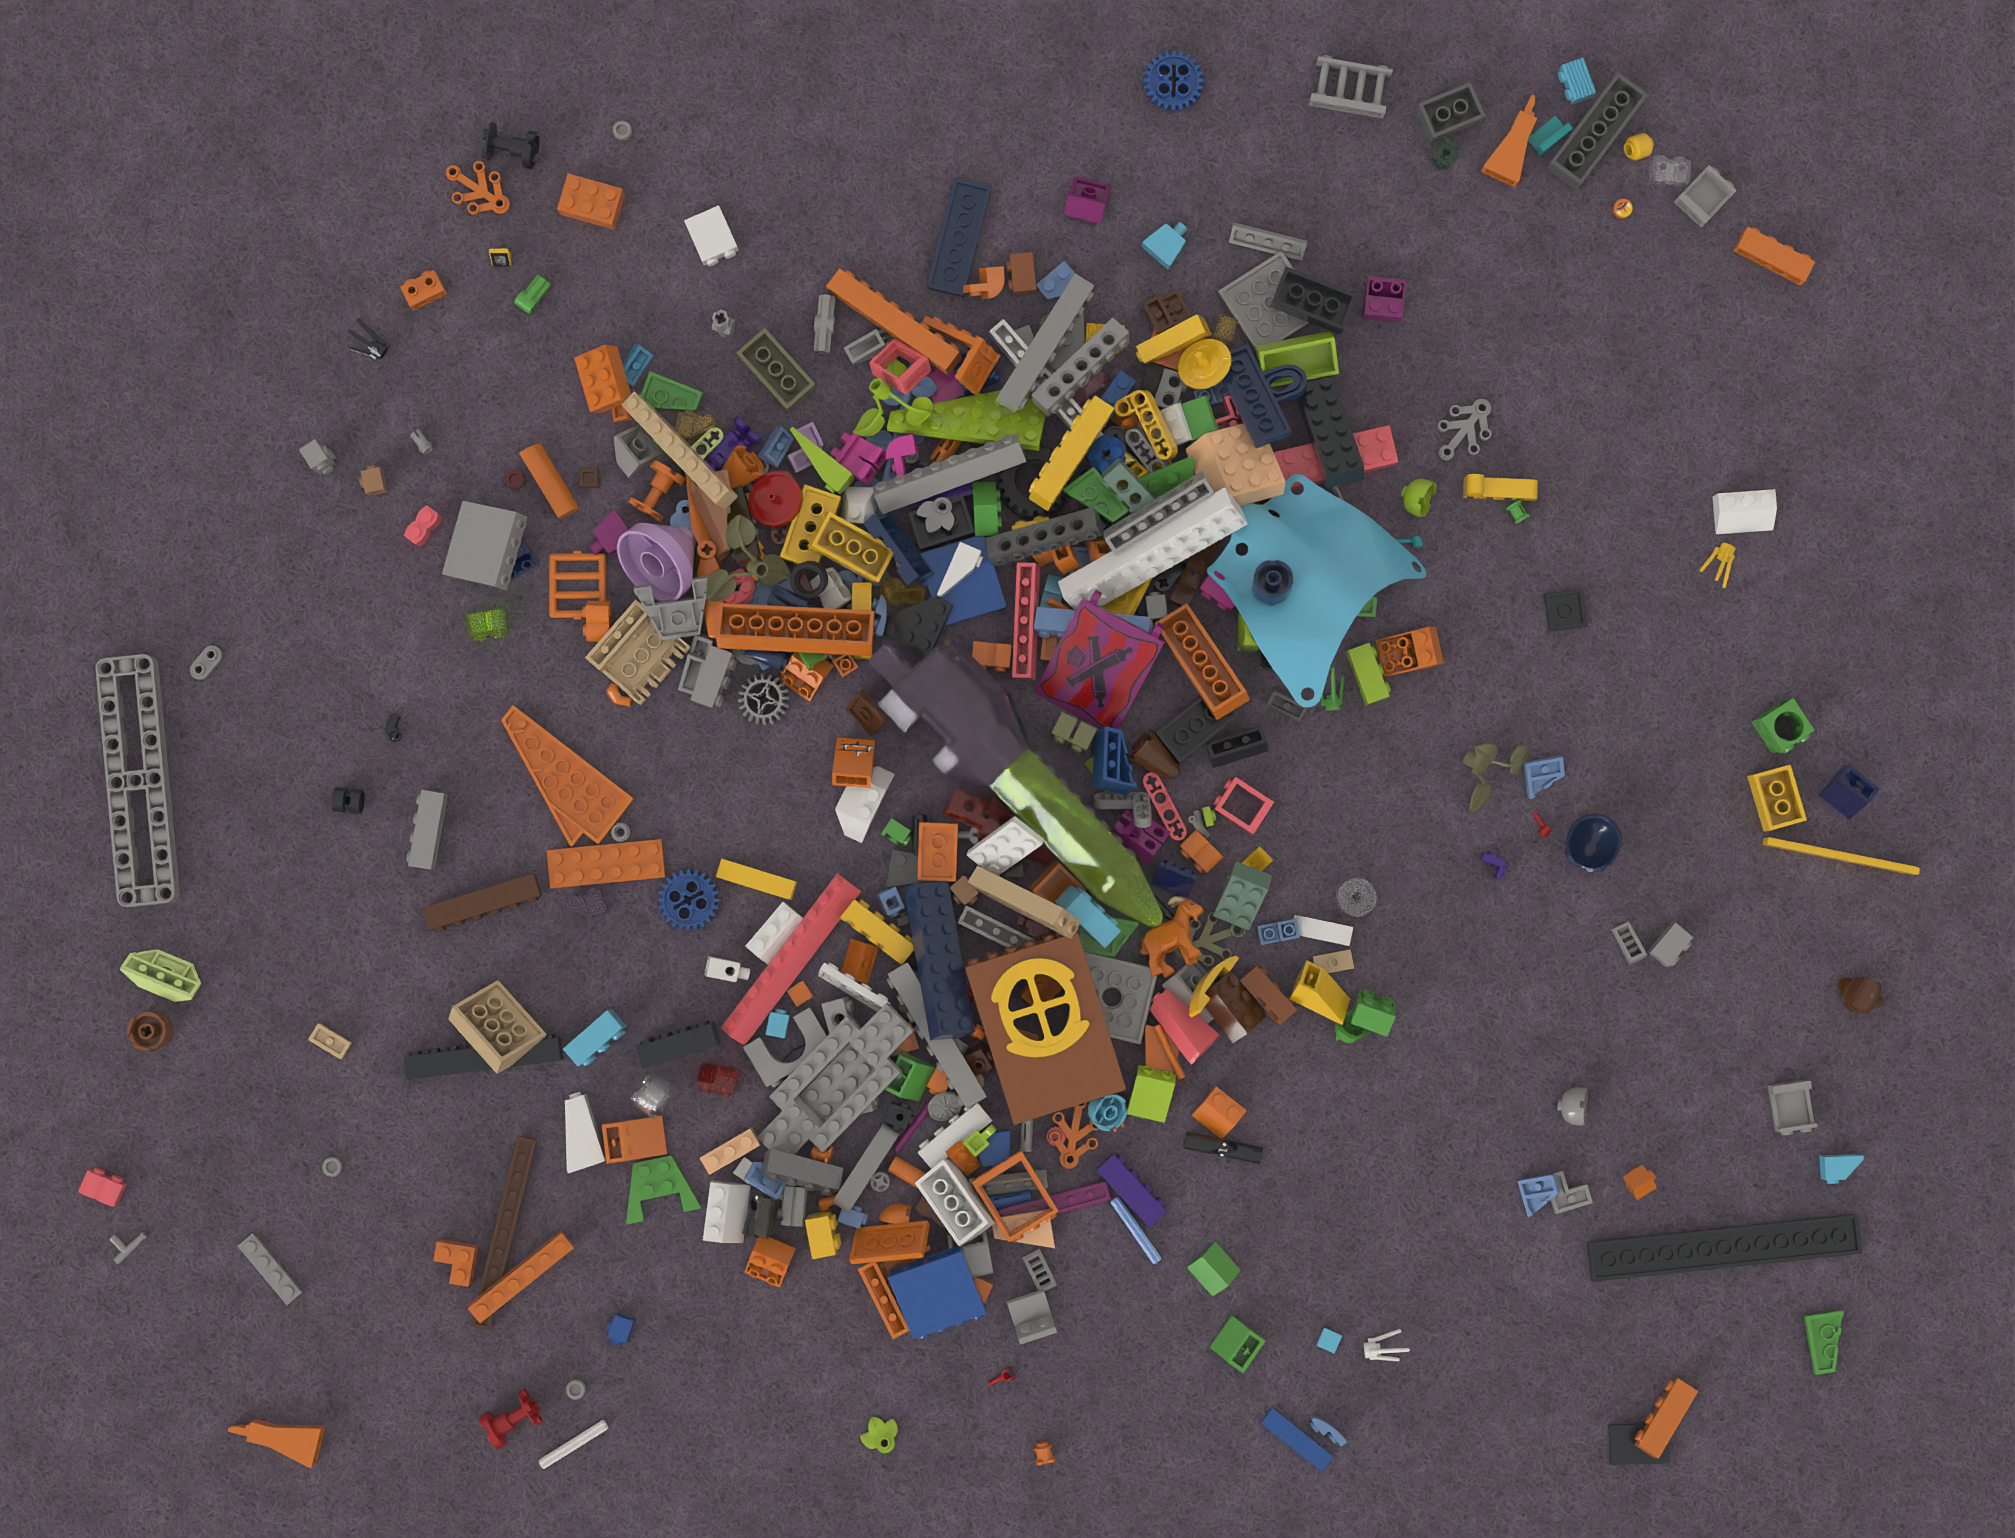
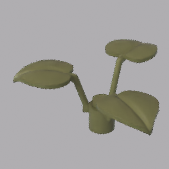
[707,514,791,601]
[1463,743,1530,813]

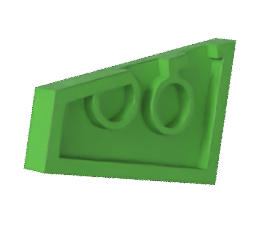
[641,371,704,410]
[1063,467,1129,524]

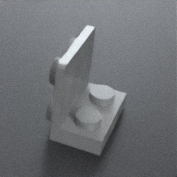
[1007,1290,1057,1345]

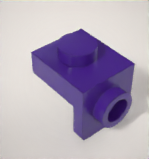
[1479,851,1507,879]

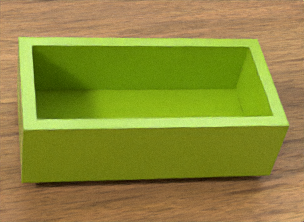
[1255,331,1339,387]

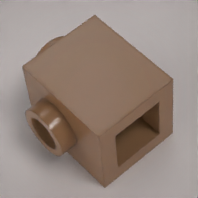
[359,465,388,496]
[950,876,979,905]

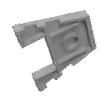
[1014,306,1085,374]
[634,575,709,640]

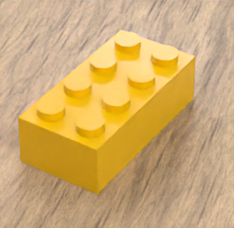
[807,512,893,583]

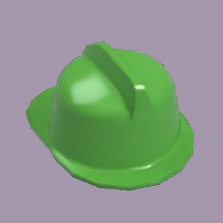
[1335,1009,1372,1044]

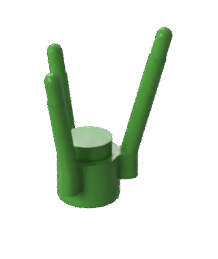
[1321,667,1345,711]

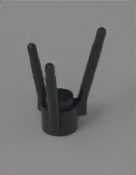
[347,318,388,360]
[911,814,932,856]

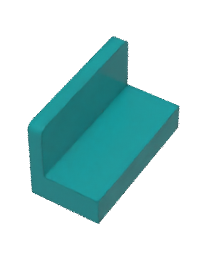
[1528,116,1573,157]

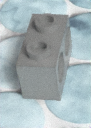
[1155,368,1187,410]

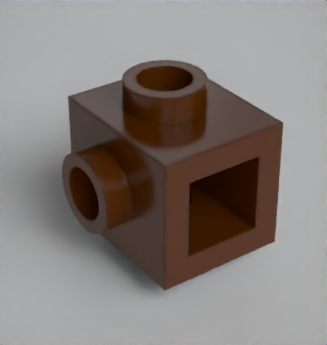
[964,1041,994,1076]

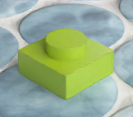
[1201,806,1216,827]

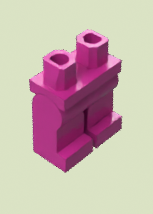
[830,432,887,486]

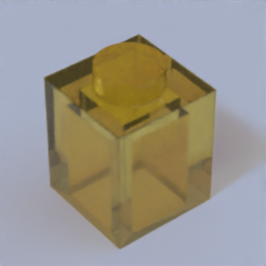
[1213,315,1238,346]

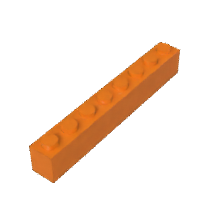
[826,268,962,376]

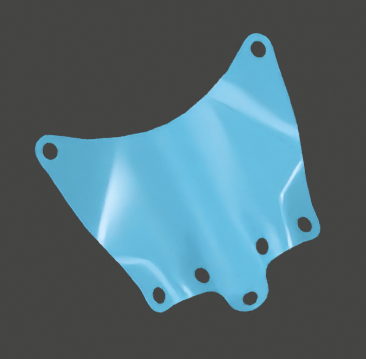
[1207,474,1426,707]

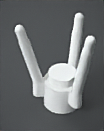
[1364,1329,1410,1361]

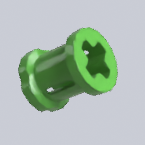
[1506,499,1530,524]

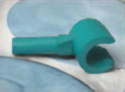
[1396,536,1423,548]

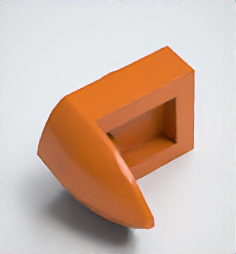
[1111,405,1139,432]

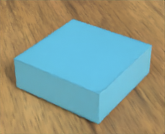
[1316,1327,1342,1354]

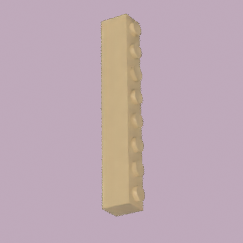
[622,391,738,510]

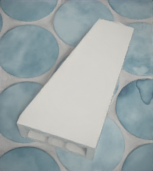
[565,1092,606,1173]

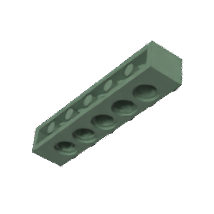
[1102,458,1157,514]

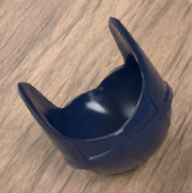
[1565,813,1622,872]

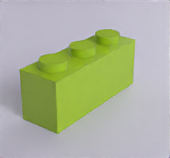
[1346,642,1391,705]

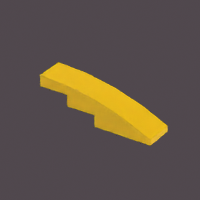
[716,859,797,900]

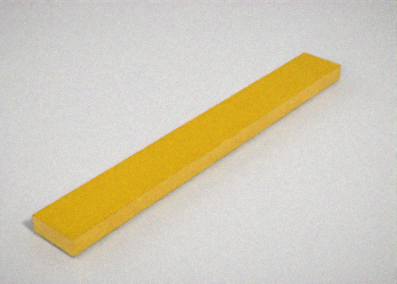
[1762,837,1920,875]

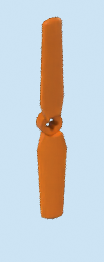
[686,474,724,638]

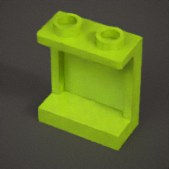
[1127,1065,1176,1123]

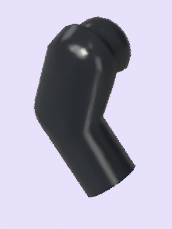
[385,714,402,742]

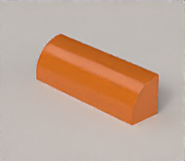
[519,444,580,520]

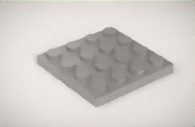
[1217,251,1310,351]

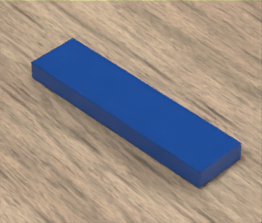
[1260,1407,1334,1472]

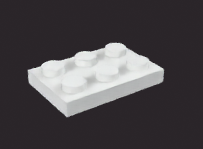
[1133,403,1193,455]

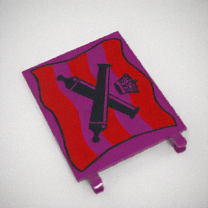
[1034,590,1165,729]

